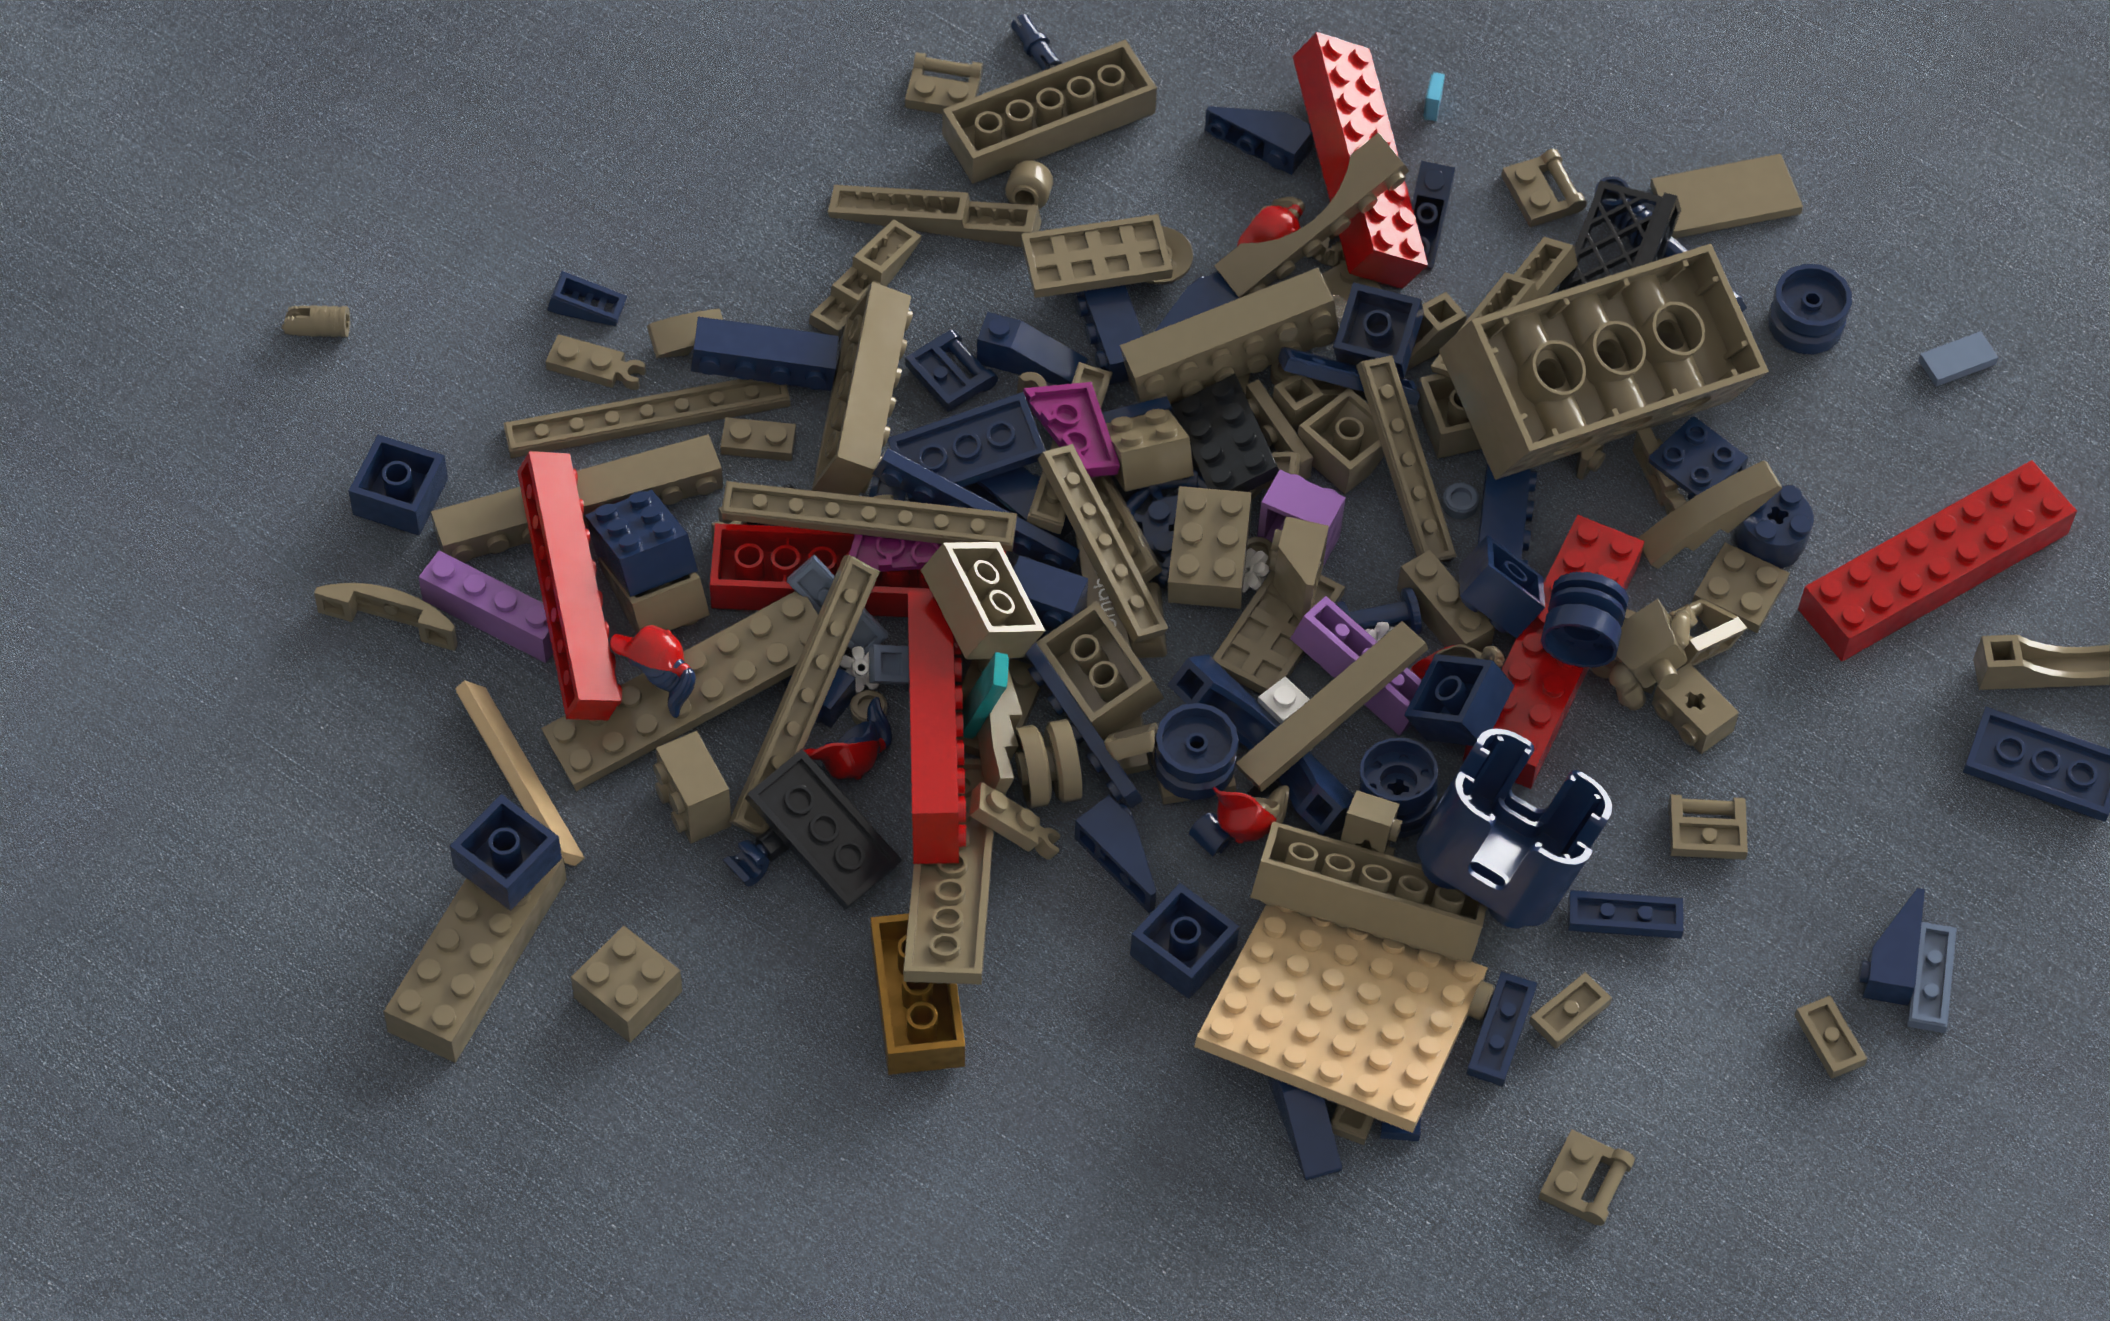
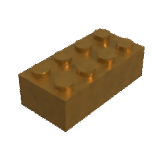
[871,913,965,1075]

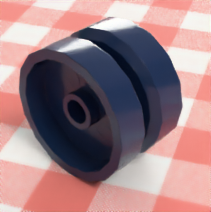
[1768,264,1852,354]
[1154,703,1239,800]

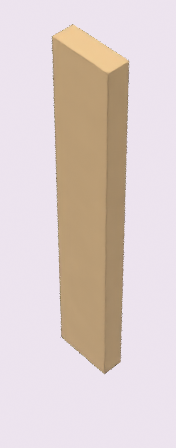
[455,680,585,866]

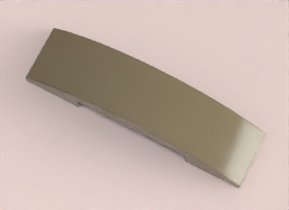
[314,583,458,651]

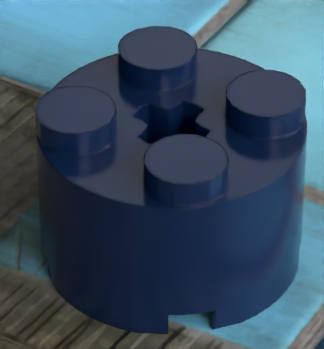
[1735,485,1814,568]

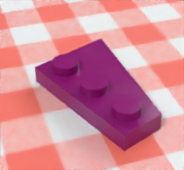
[1023,382,1120,477]
[849,534,942,572]

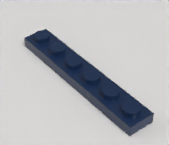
[872,448,1080,571]
[1020,642,1143,809]

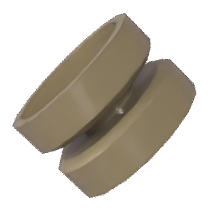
[1014,719,1083,809]

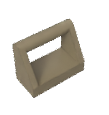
[1668,599,1747,669]

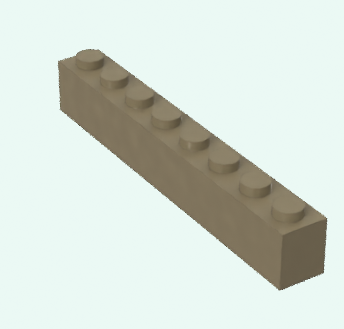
[431,434,723,563]

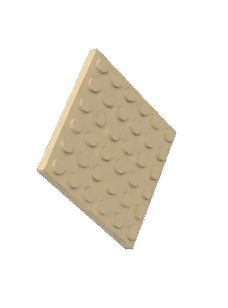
[1194,905,1488,1133]

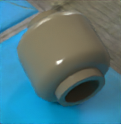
[1005,160,1053,209]

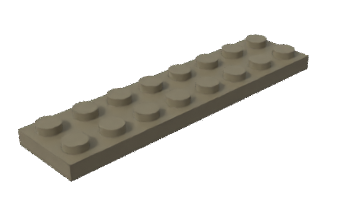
[541,591,818,791]
[903,759,994,985]

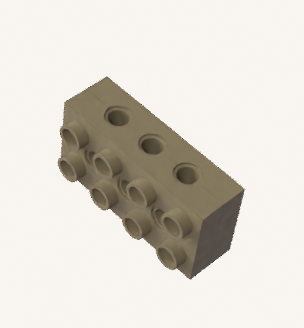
[1439,243,1769,480]

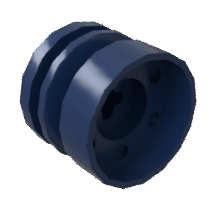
[1541,572,1629,667]
[1360,738,1438,838]

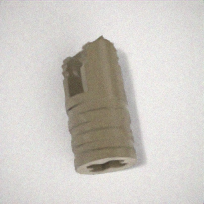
[281,305,350,337]

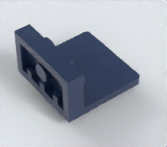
[1648,417,1748,500]

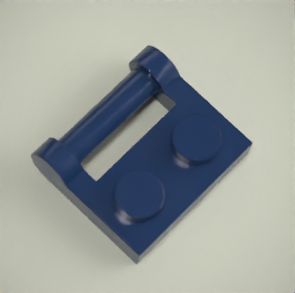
[905,330,998,412]

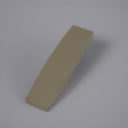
[809,219,922,338]
[1638,460,1782,569]
[978,670,1023,795]

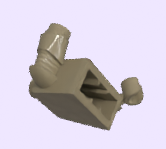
[1609,599,1698,710]

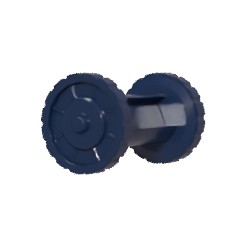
[1335,587,1422,635]

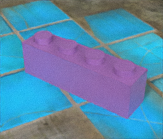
[419,551,553,663]
[1290,596,1422,736]

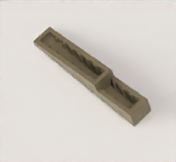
[828,185,1041,247]
[1431,237,1578,378]

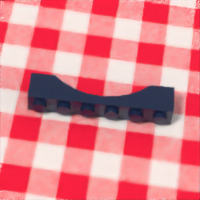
[1167,654,1354,836]

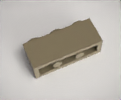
[1397,550,1495,653]

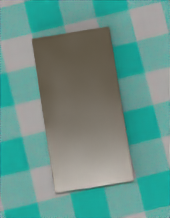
[1650,153,1803,239]

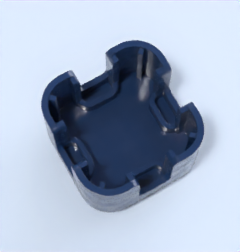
[1416,729,1612,929]

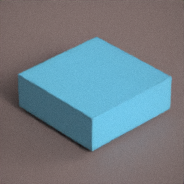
[1423,72,1445,121]

